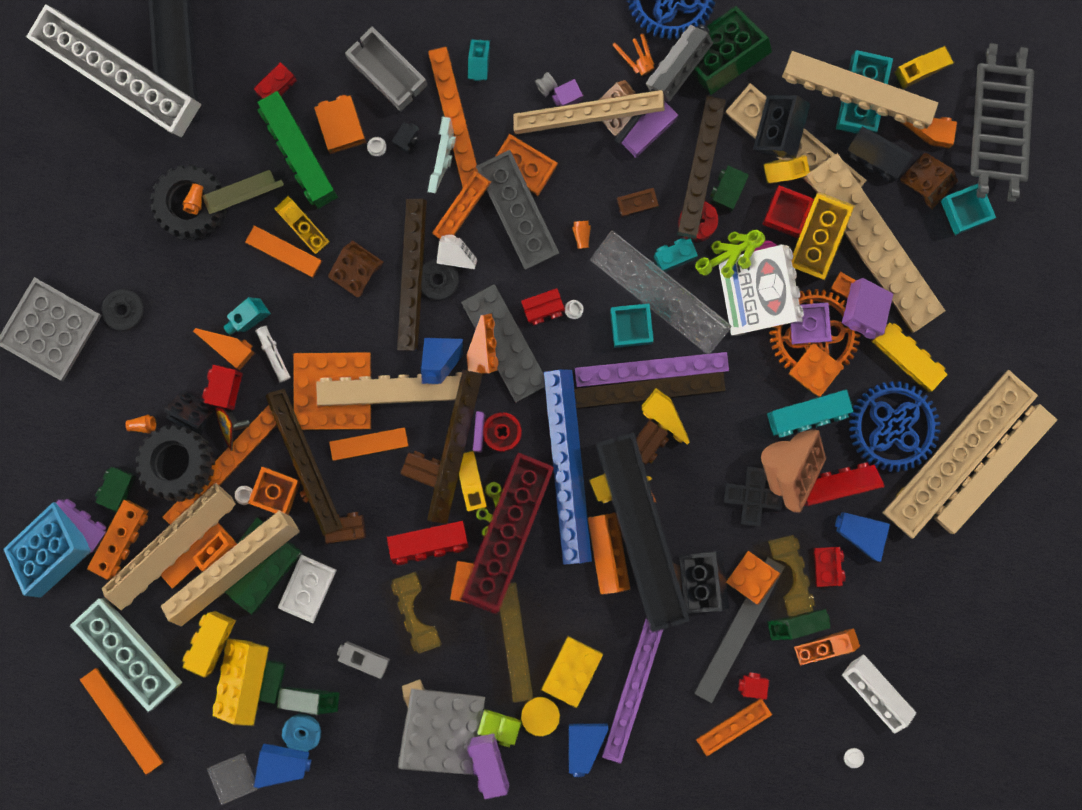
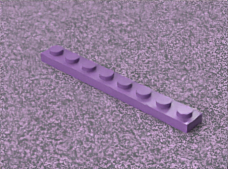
[575,352,729,387]
[602,618,663,763]

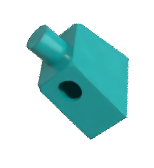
[224,297,271,335]

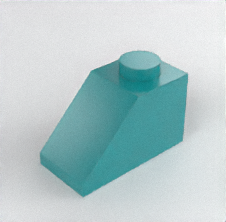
[468,40,490,81]

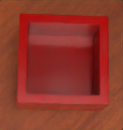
[762,185,814,238]
[203,365,243,410]

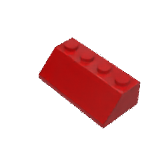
[804,462,884,506]

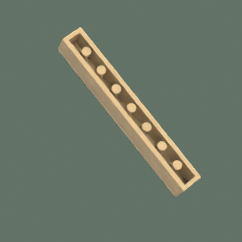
[782,51,938,129]
[316,372,462,406]
[933,404,1057,534]
[102,483,236,610]
[161,510,300,626]

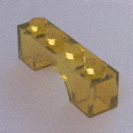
[768,535,815,616]
[391,572,442,654]

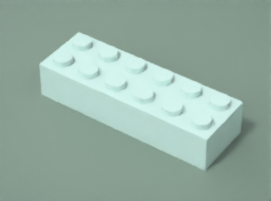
[70,598,183,712]

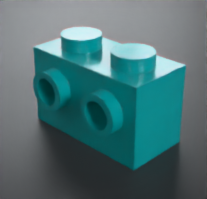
[654,238,698,274]

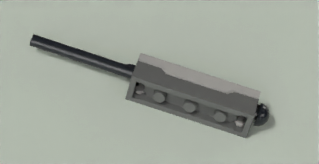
[614,24,713,145]

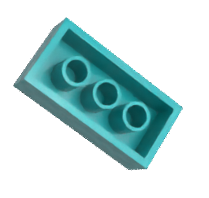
[836,50,893,133]
[767,390,853,438]

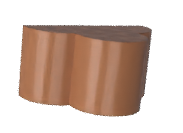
[761,430,826,512]

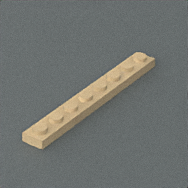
[514,90,665,134]

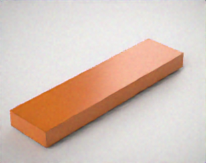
[432,171,491,239]
[246,226,322,278]
[329,427,409,461]
[161,522,230,588]
[696,699,772,756]

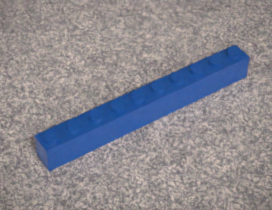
[544,370,592,565]

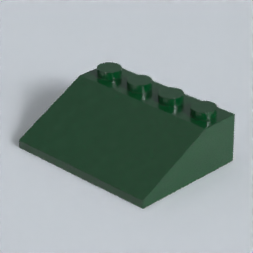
[692,6,772,95]
[225,517,303,615]

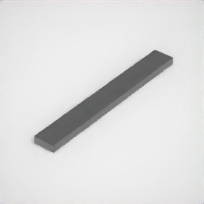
[694,557,785,703]

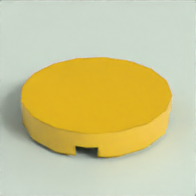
[521,697,560,736]

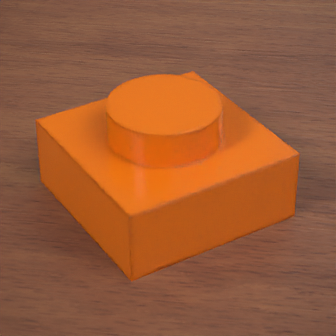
[830,272,856,299]

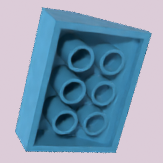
[3,502,91,598]

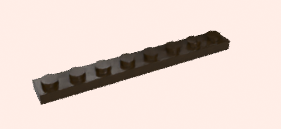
[677,96,726,239]
[397,199,427,351]
[427,369,482,524]
[574,372,726,408]
[265,389,343,536]

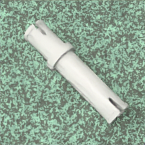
[255,326,291,383]

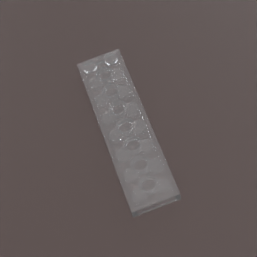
[590,230,732,354]

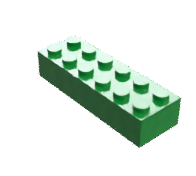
[257,91,338,209]

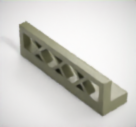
[202,170,284,214]

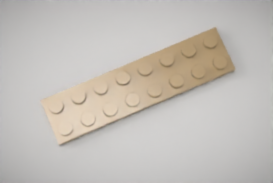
[725,84,867,187]

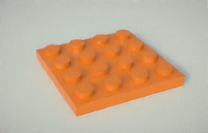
[294,353,371,430]

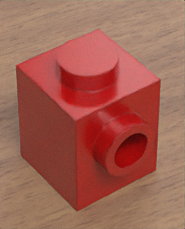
[739,672,769,699]

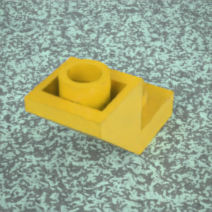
[763,155,810,183]

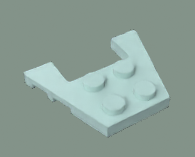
[428,117,456,193]

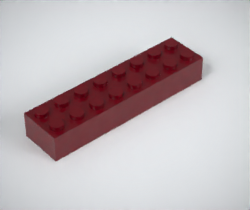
[460,453,554,614]

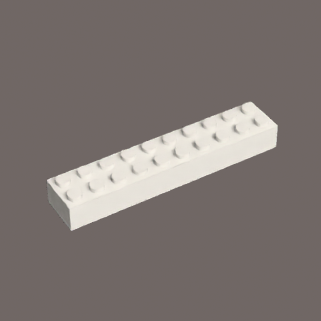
[26,4,201,137]

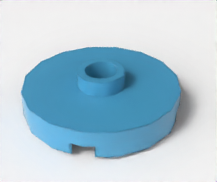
[282,714,321,752]

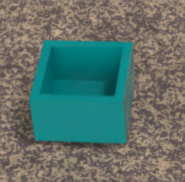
[941,184,996,235]
[610,303,654,348]

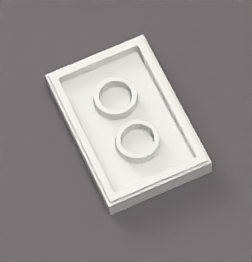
[278,555,337,623]

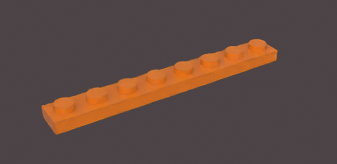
[428,47,479,187]
[163,405,277,524]

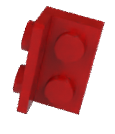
[814,547,845,587]

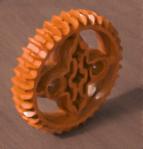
[769,289,860,371]

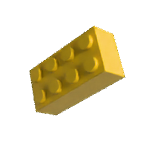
[791,192,855,280]
[213,639,268,725]

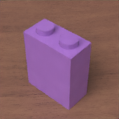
[842,278,893,339]

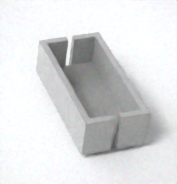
[345,27,427,111]

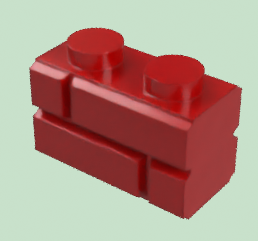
[254,62,297,99]
[521,288,565,326]

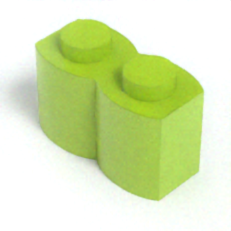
[477,709,522,747]

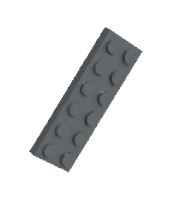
[476,150,560,270]
[461,284,545,403]

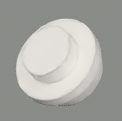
[367,137,386,156]
[565,300,583,319]
[235,486,253,505]
[844,748,864,768]

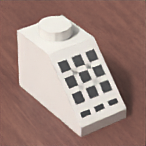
[437,235,477,269]

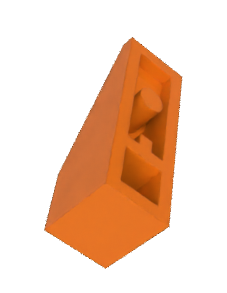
[193,328,255,370]

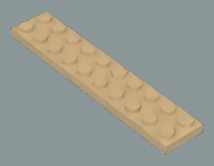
[805,153,945,333]
[882,370,1038,539]

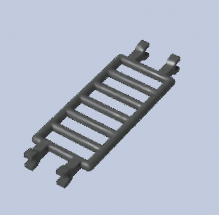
[970,43,1034,202]

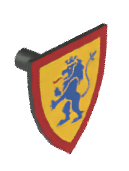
[215,407,250,451]

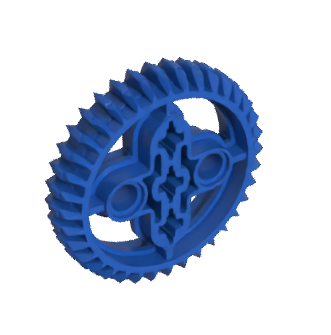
[627,0,715,39]
[849,381,940,472]

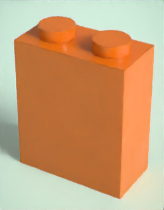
[314,95,366,154]

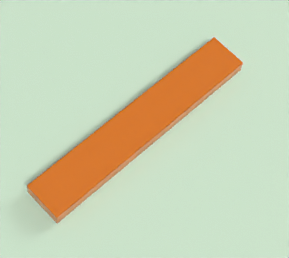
[80,668,163,775]

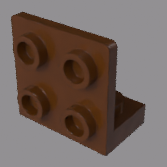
[900,153,958,209]
[328,241,384,297]

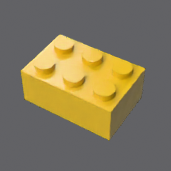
[183,611,236,677]
[542,636,603,708]

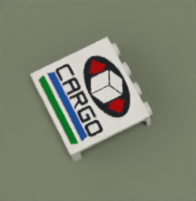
[719,245,804,336]

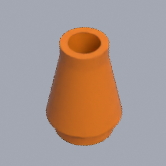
[182,184,203,214]
[572,221,591,248]
[126,414,156,433]

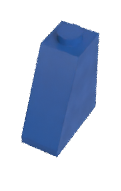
[421,338,463,384]
[835,513,890,562]
[569,724,608,777]
[254,744,312,788]

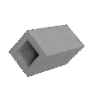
[337,641,390,679]

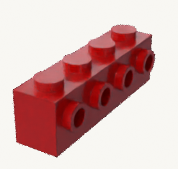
[387,521,469,565]

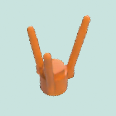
[613,33,654,76]

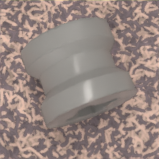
[535,72,558,97]

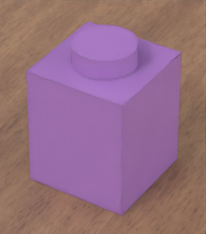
[552,79,583,106]

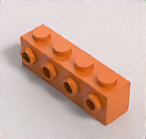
[87,500,148,580]
[588,513,630,594]

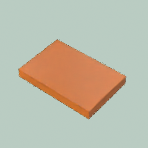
[495,134,558,196]

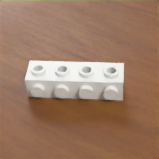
[842,654,916,733]

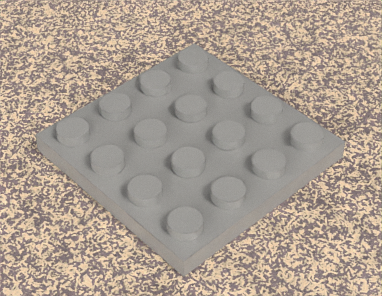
[0,277,102,381]
[398,688,485,775]

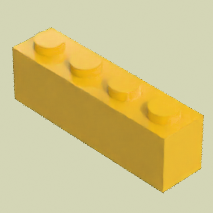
[871,323,948,392]

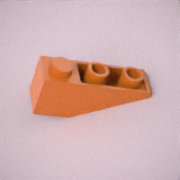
[900,117,957,148]
[467,313,498,373]
[794,628,860,665]

